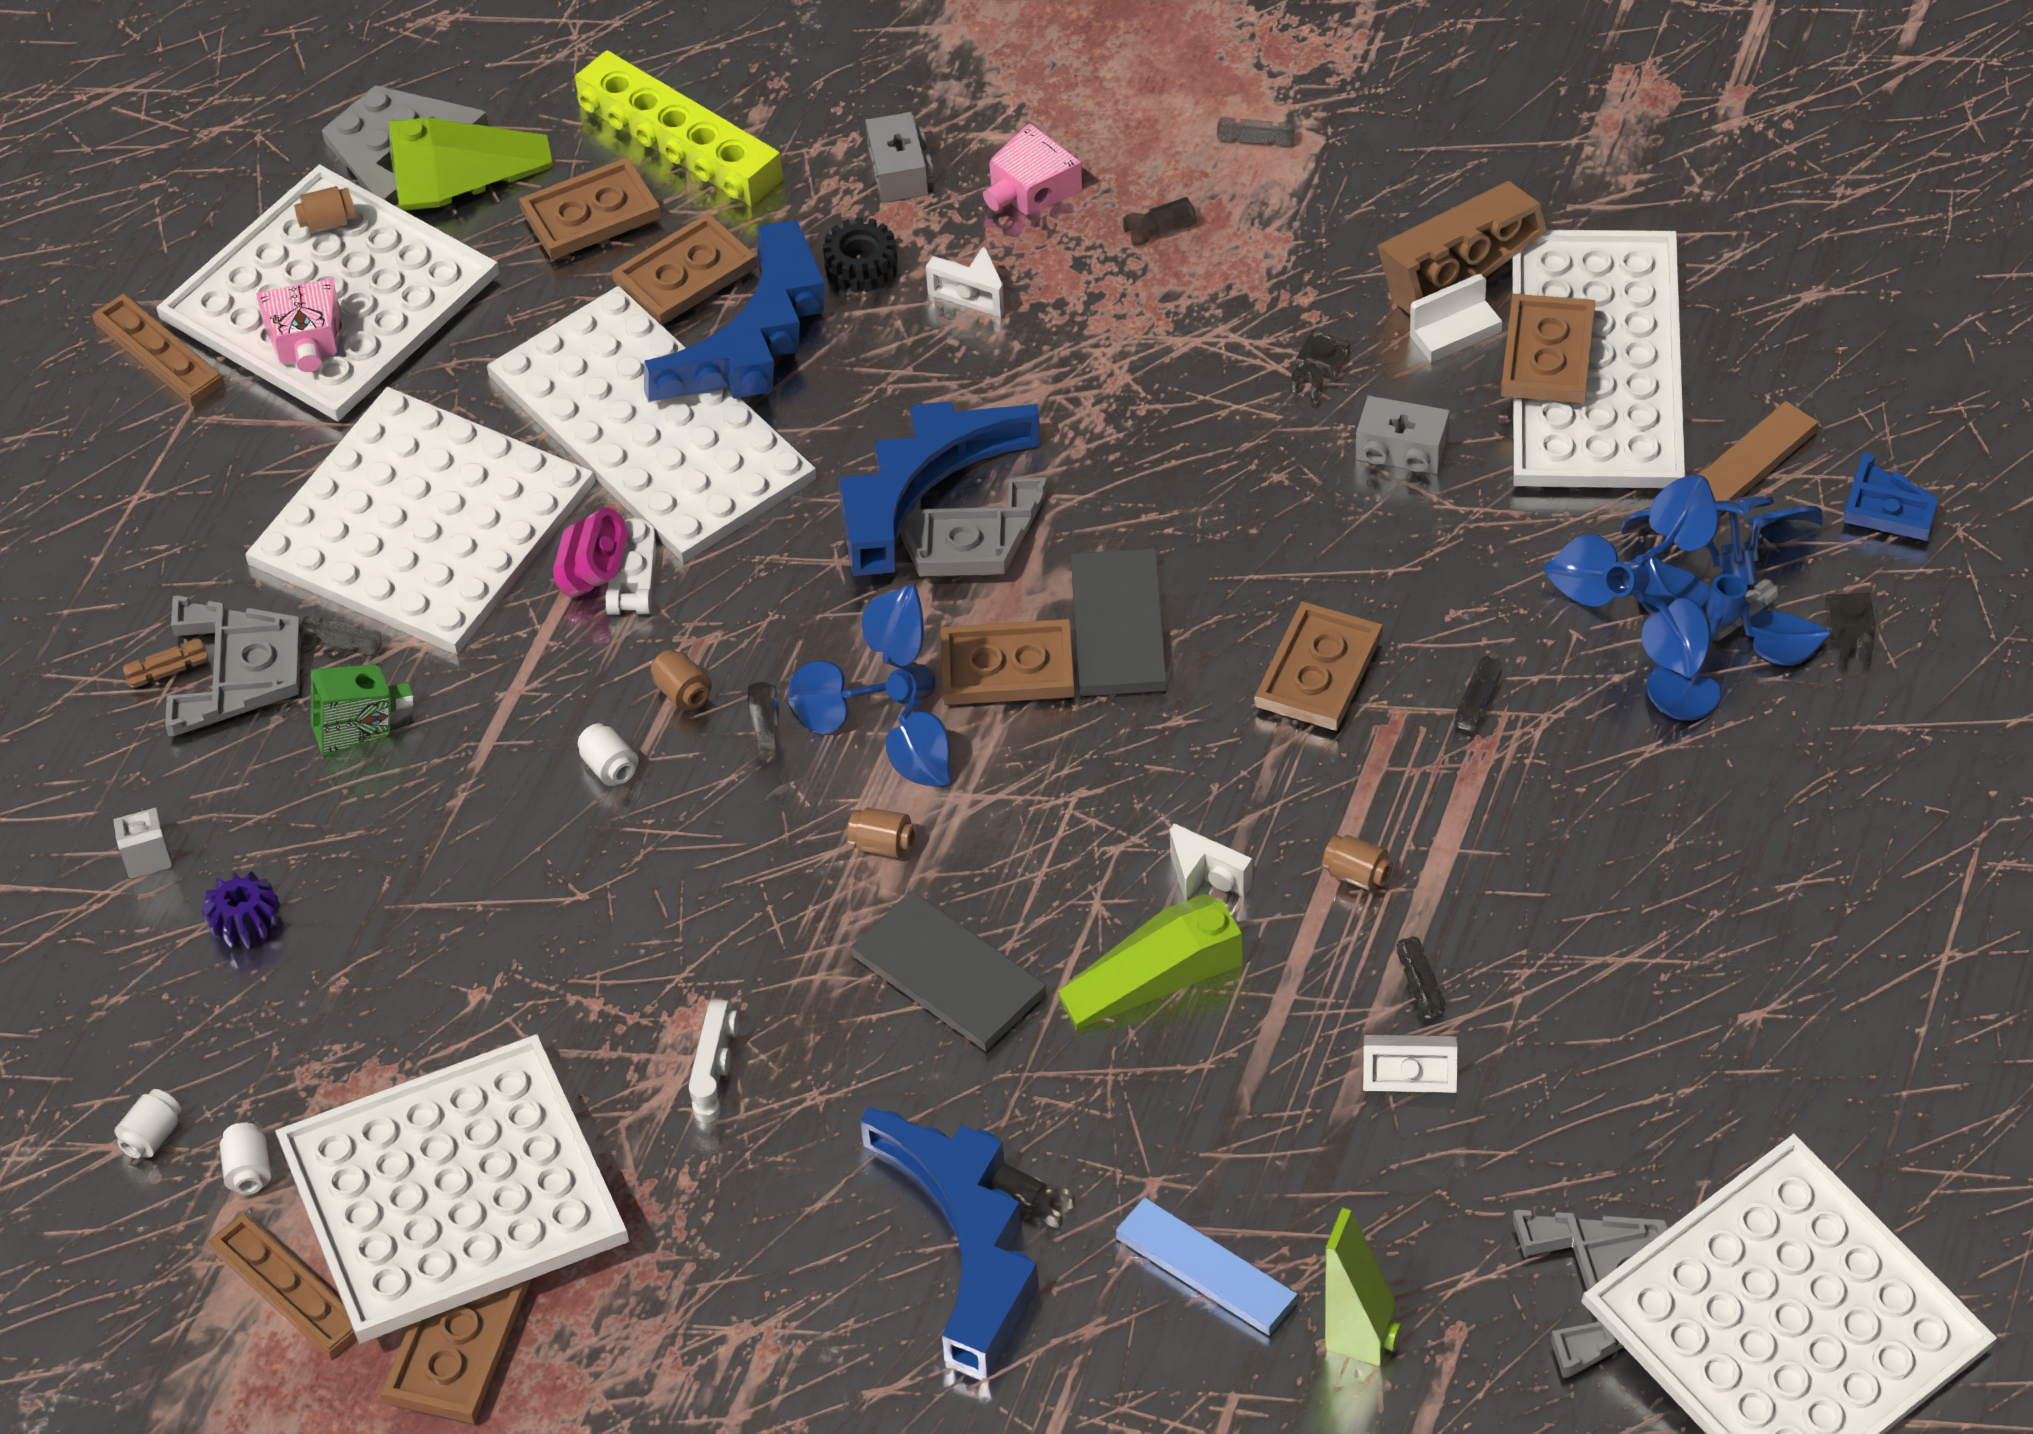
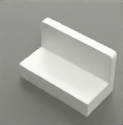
[1410,274,1502,363]
[1363,1035,1457,1093]

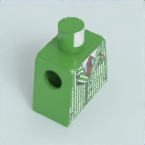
[311,664,413,756]

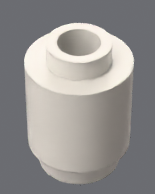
[578,723,638,786]
[115,1089,182,1158]
[219,1123,271,1195]

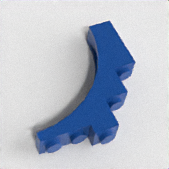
[644,220,825,402]
[839,401,1039,576]
[860,1106,1039,1378]

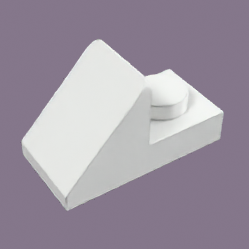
[926,247,1004,318]
[113,808,172,878]
[1170,823,1253,901]

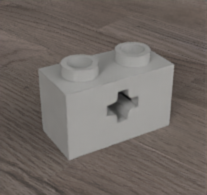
[865,112,934,203]
[1356,395,1450,475]

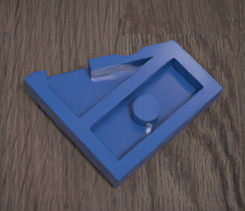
[1843,452,1938,541]

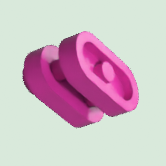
[553,507,628,598]

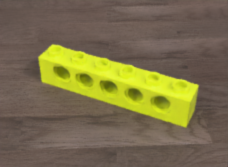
[575,50,783,207]

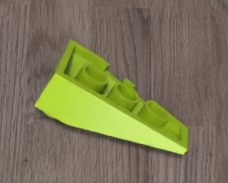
[388,117,553,211]
[1058,894,1243,1030]
[1325,1208,1402,1367]

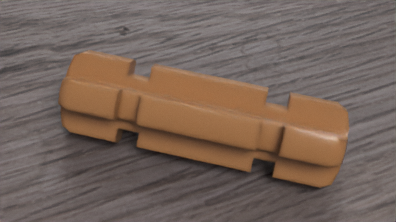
[123,639,208,688]

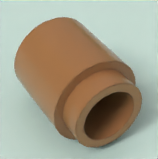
[294,186,356,234]
[650,650,712,711]
[847,807,916,858]
[1322,835,1393,892]

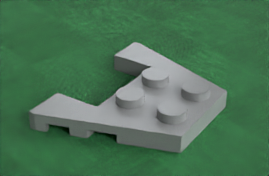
[322,85,488,204]
[899,477,1047,577]
[165,595,302,736]
[1513,1209,1668,1378]

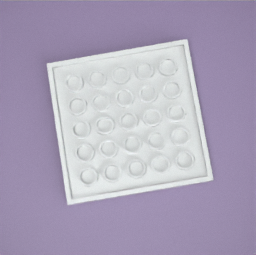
[156,164,500,422]
[245,387,596,655]
[275,1034,629,1344]
[1581,1133,1997,1434]

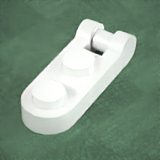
[606,518,656,615]
[689,999,740,1123]

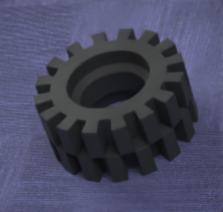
[823,218,898,293]

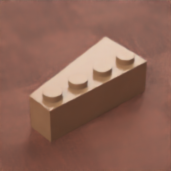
[1377,180,1547,314]

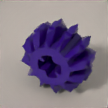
[202,871,280,948]

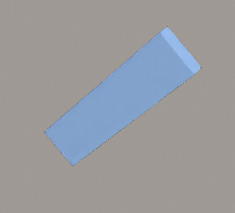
[1116,1197,1297,1336]

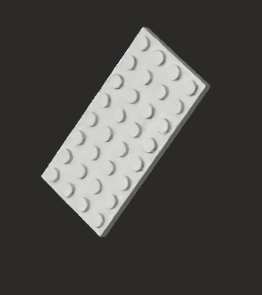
[1512,230,1685,488]
[487,285,817,564]

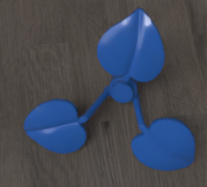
[1542,475,1719,678]
[1621,496,1823,586]
[1641,557,1830,720]
[787,584,953,786]

